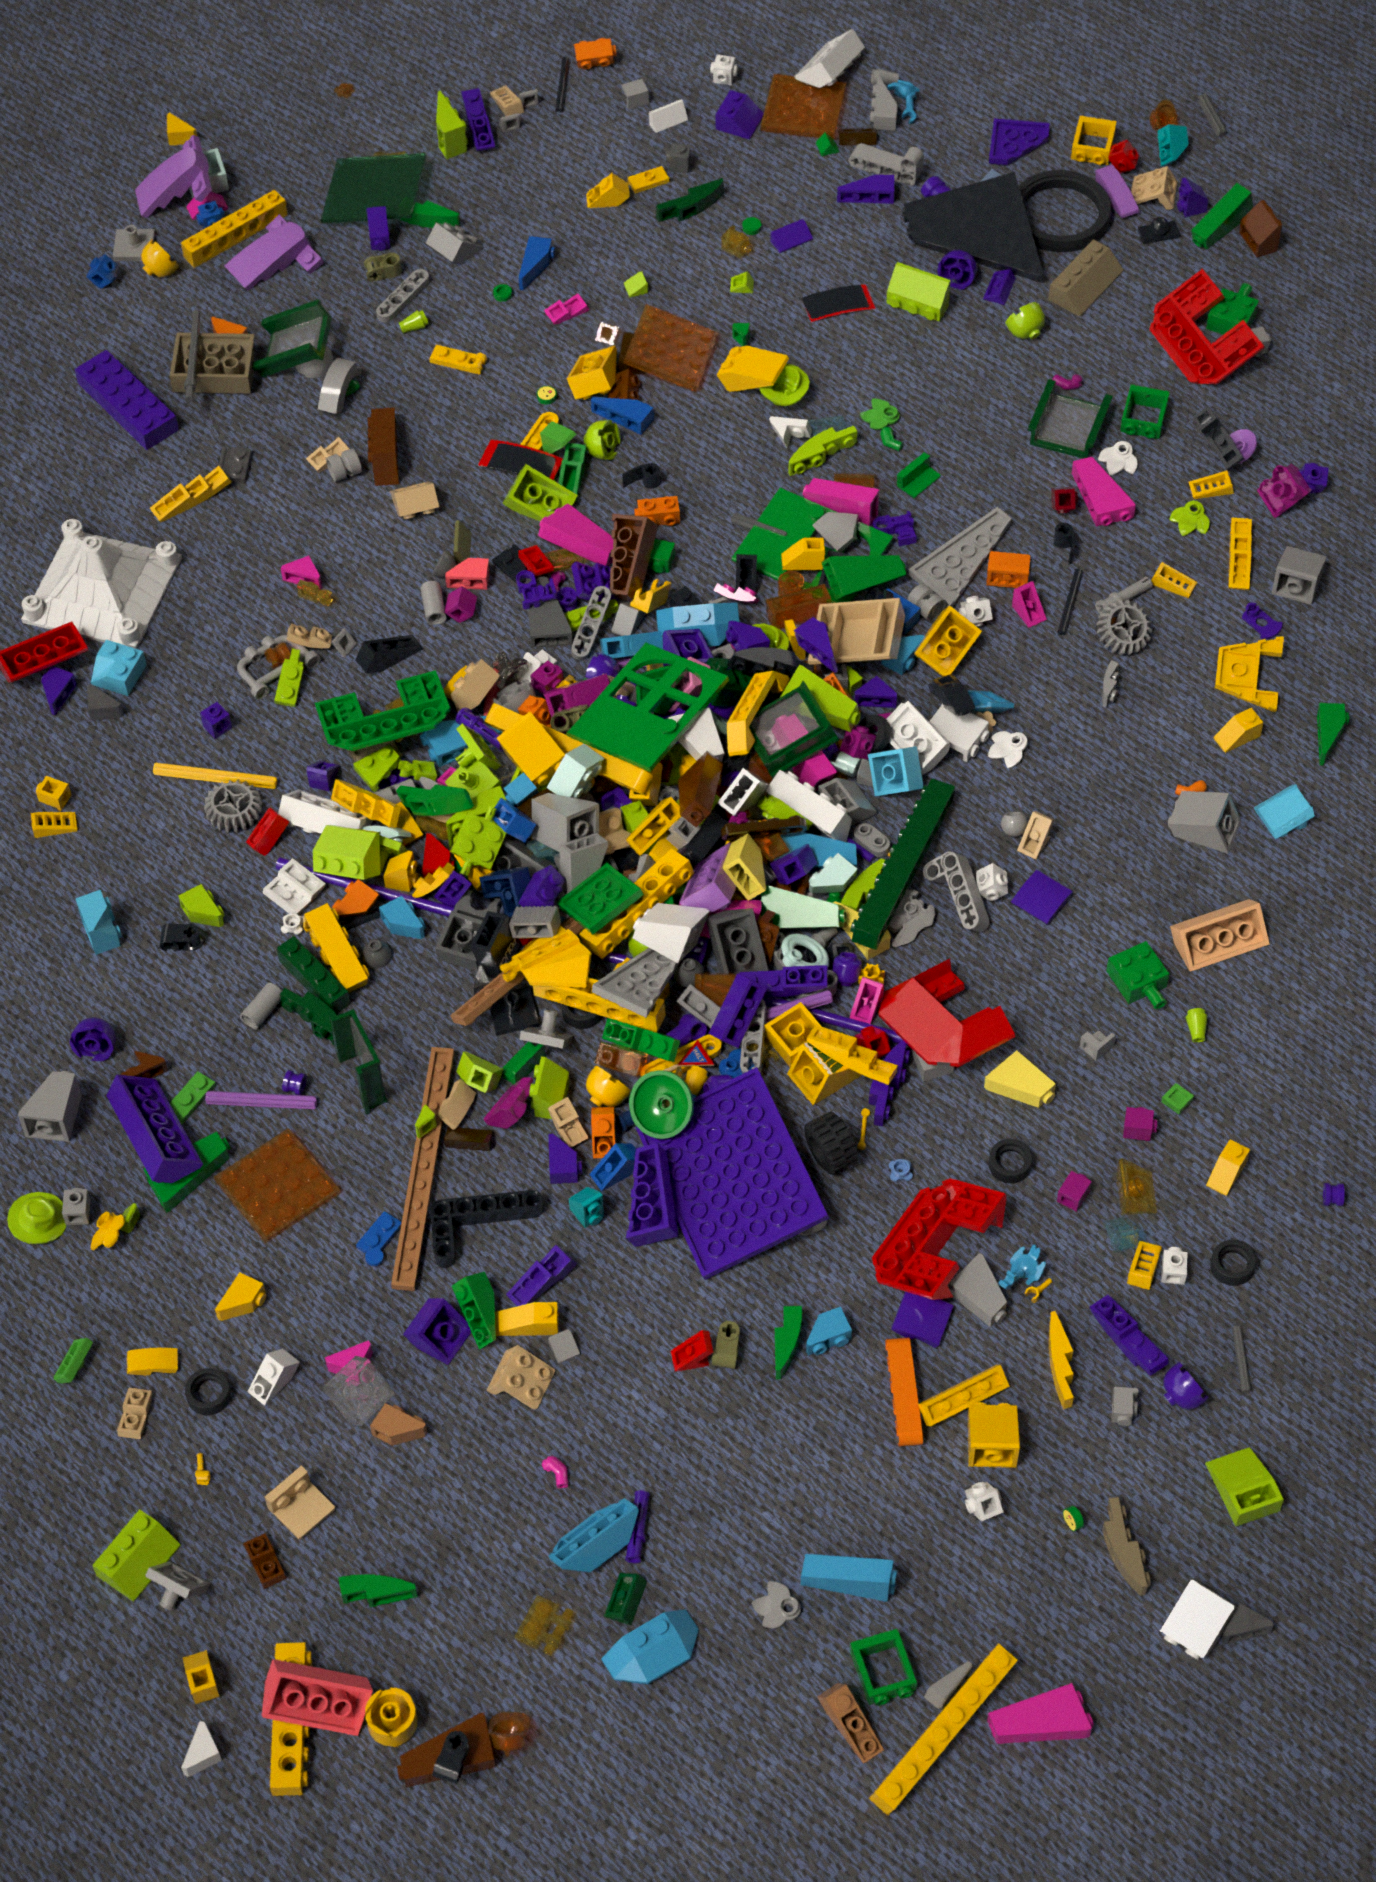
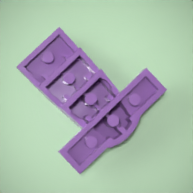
[135,135,212,218]
[224,215,324,291]

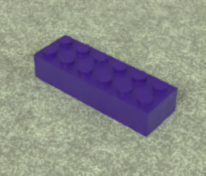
[75,349,179,450]

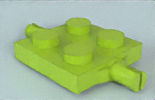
[450,806,506,877]

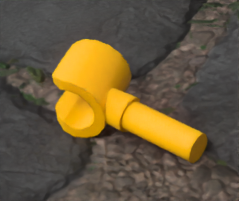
[1025,1278,1052,1303]
[195,1453,210,1485]

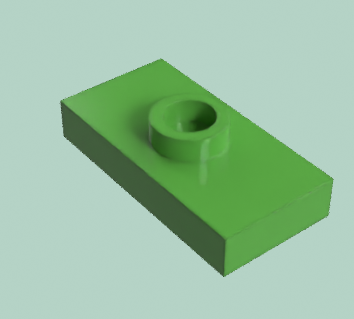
[53,1338,93,1383]

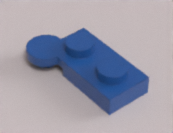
[356,1211,402,1266]

